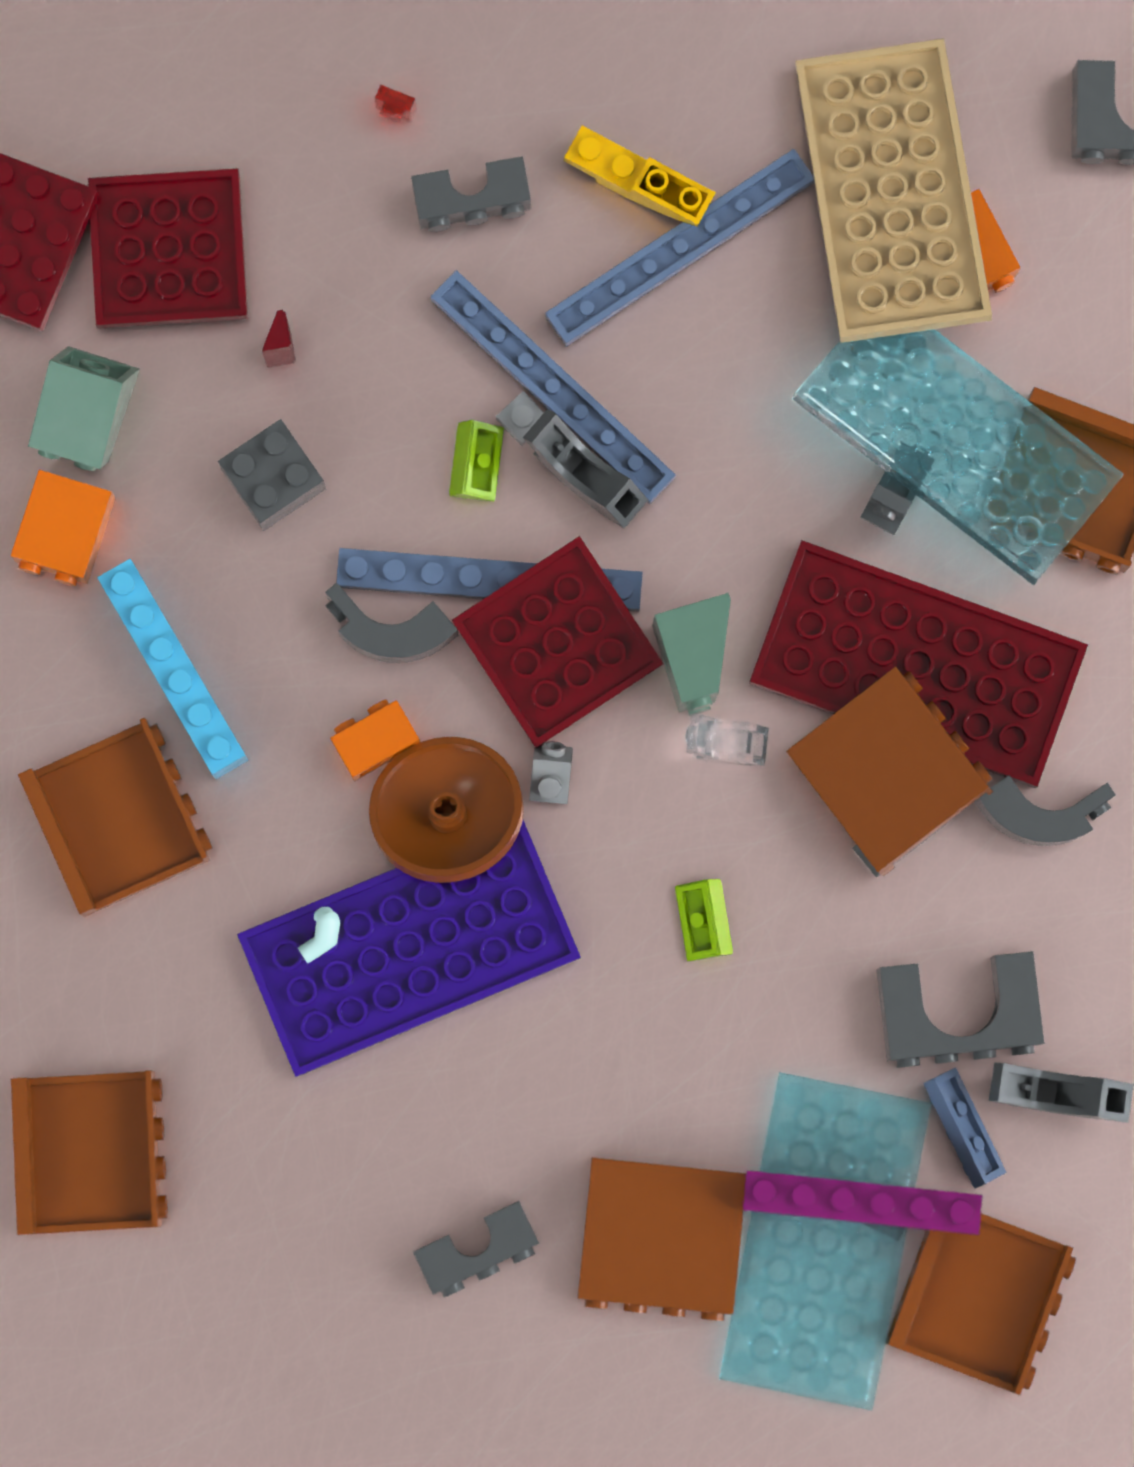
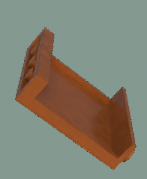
[983,387,1134,575]
[786,667,993,876]
[18,717,213,917]
[11,1070,168,1235]
[577,1158,746,1321]
[885,1213,1076,1395]

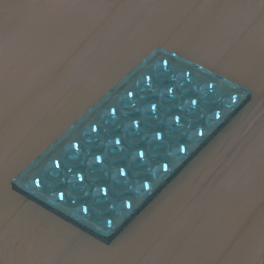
[792,329,1124,585]
[719,1072,931,1411]

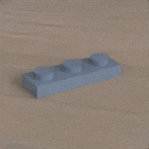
[923,1067,1007,1189]

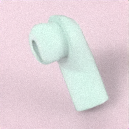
[298,906,340,964]

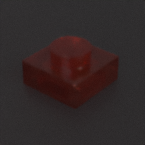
[375,84,416,122]

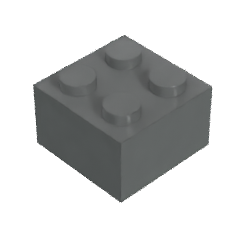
[218,419,326,531]

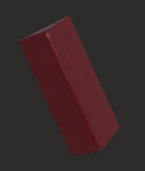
[262,309,296,367]

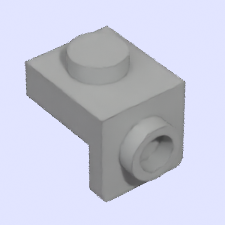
[529,741,573,804]

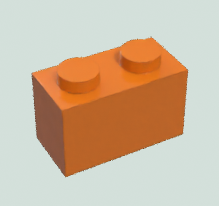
[330,699,420,782]

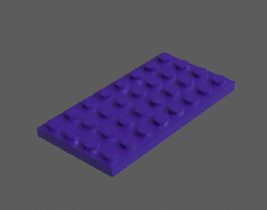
[237,820,581,1077]

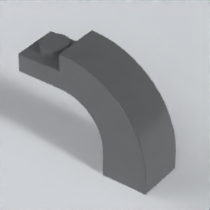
[523,409,648,528]
[860,443,934,535]
[325,583,458,663]
[974,775,1116,846]
[989,1062,1134,1123]

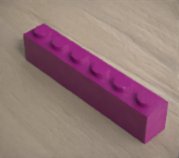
[743,1170,983,1236]

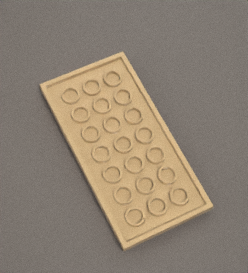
[796,38,992,343]

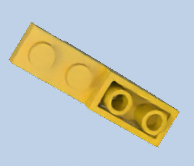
[563,125,716,226]

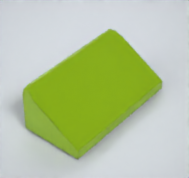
[449,420,504,502]
[675,879,733,962]

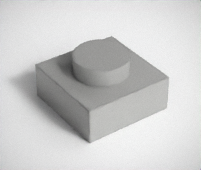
[496,391,544,446]

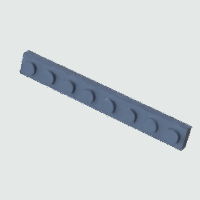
[545,149,814,347]
[430,270,676,504]
[336,548,643,611]

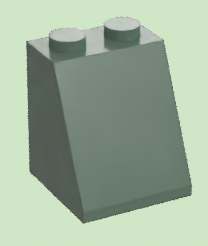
[28,346,140,471]
[652,593,731,716]

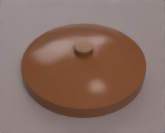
[369,737,524,883]

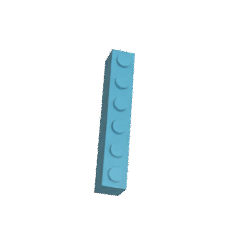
[97,559,249,779]

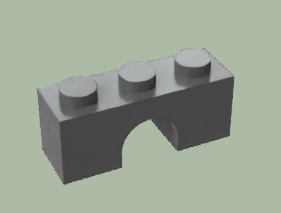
[411,156,531,232]
[413,1201,539,1298]

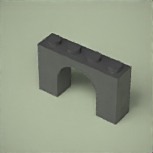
[1071,60,1134,165]
[876,951,1044,1068]

